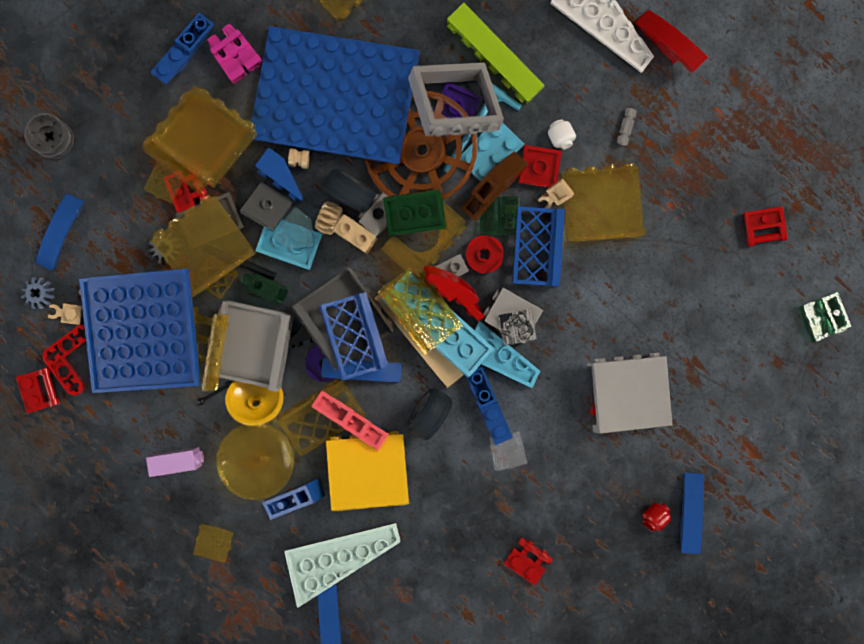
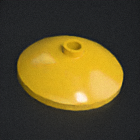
[225,381,284,426]

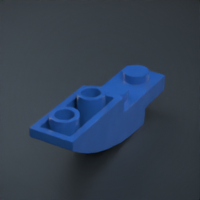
[151,12,214,86]
[465,366,513,446]

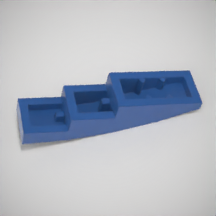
[321,358,402,382]
[681,473,704,554]
[318,585,342,644]

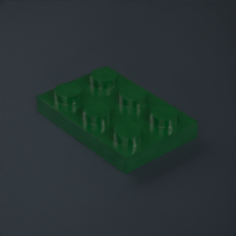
[383,189,447,236]

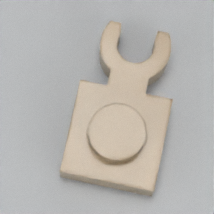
[538,179,574,209]
[48,303,83,325]

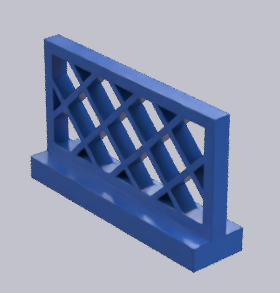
[512,206,565,287]
[319,292,389,381]

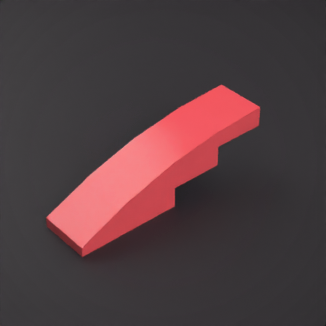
[311,391,389,451]

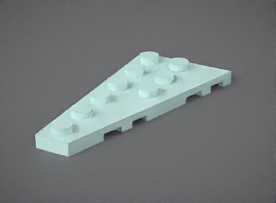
[284,523,401,608]

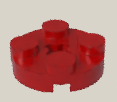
[465,235,504,274]

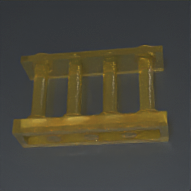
[193,306,229,392]

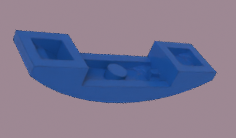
[36,194,85,271]

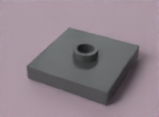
[240,182,294,232]

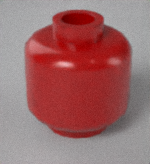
[643,503,671,532]

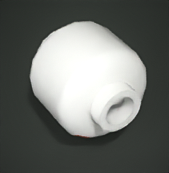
[548,119,576,149]

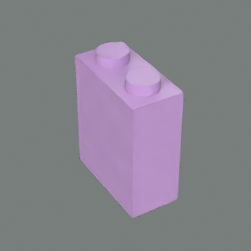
[146,447,204,477]

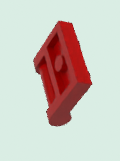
[743,206,788,247]
[16,367,61,414]

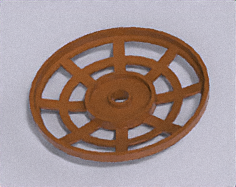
[365,91,478,200]

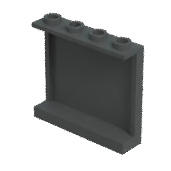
[291,267,394,371]

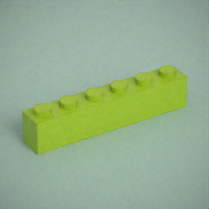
[447,3,545,104]

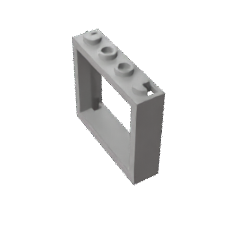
[408,63,504,136]

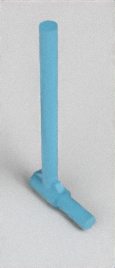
[442,83,522,173]

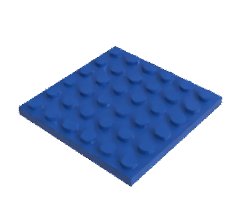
[79,269,201,393]

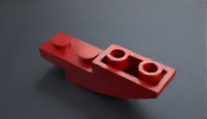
[423,265,484,321]

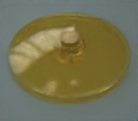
[217,423,295,500]

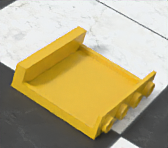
[326,431,410,512]

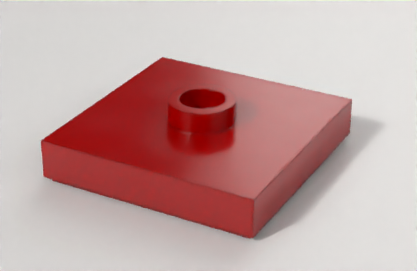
[518,145,562,188]

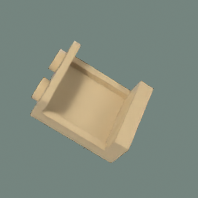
[333,215,378,255]

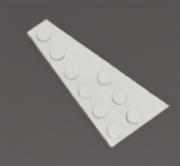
[550,0,654,73]

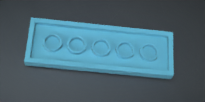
[382,271,494,378]

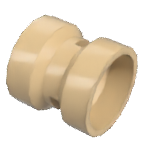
[288,148,310,169]

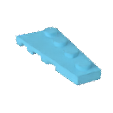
[474,321,540,388]

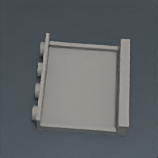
[208,300,294,392]
[587,353,673,433]

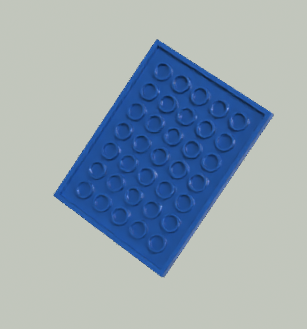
[248,26,420,165]

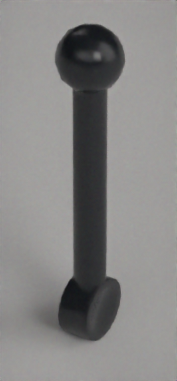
[197,381,232,405]

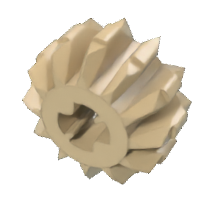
[315,201,343,235]

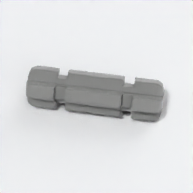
[617,108,637,146]

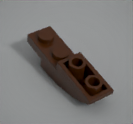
[461,151,529,221]

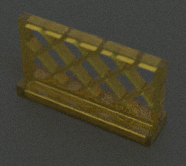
[378,264,463,354]
[276,378,366,457]

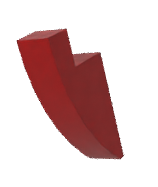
[634,10,708,74]

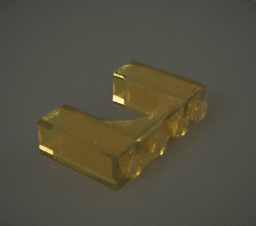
[381,201,467,279]

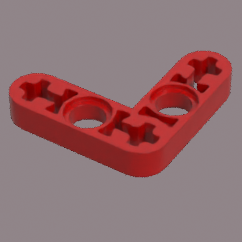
[42,325,86,395]

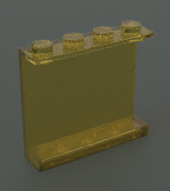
[150,85,257,188]
[151,195,256,298]

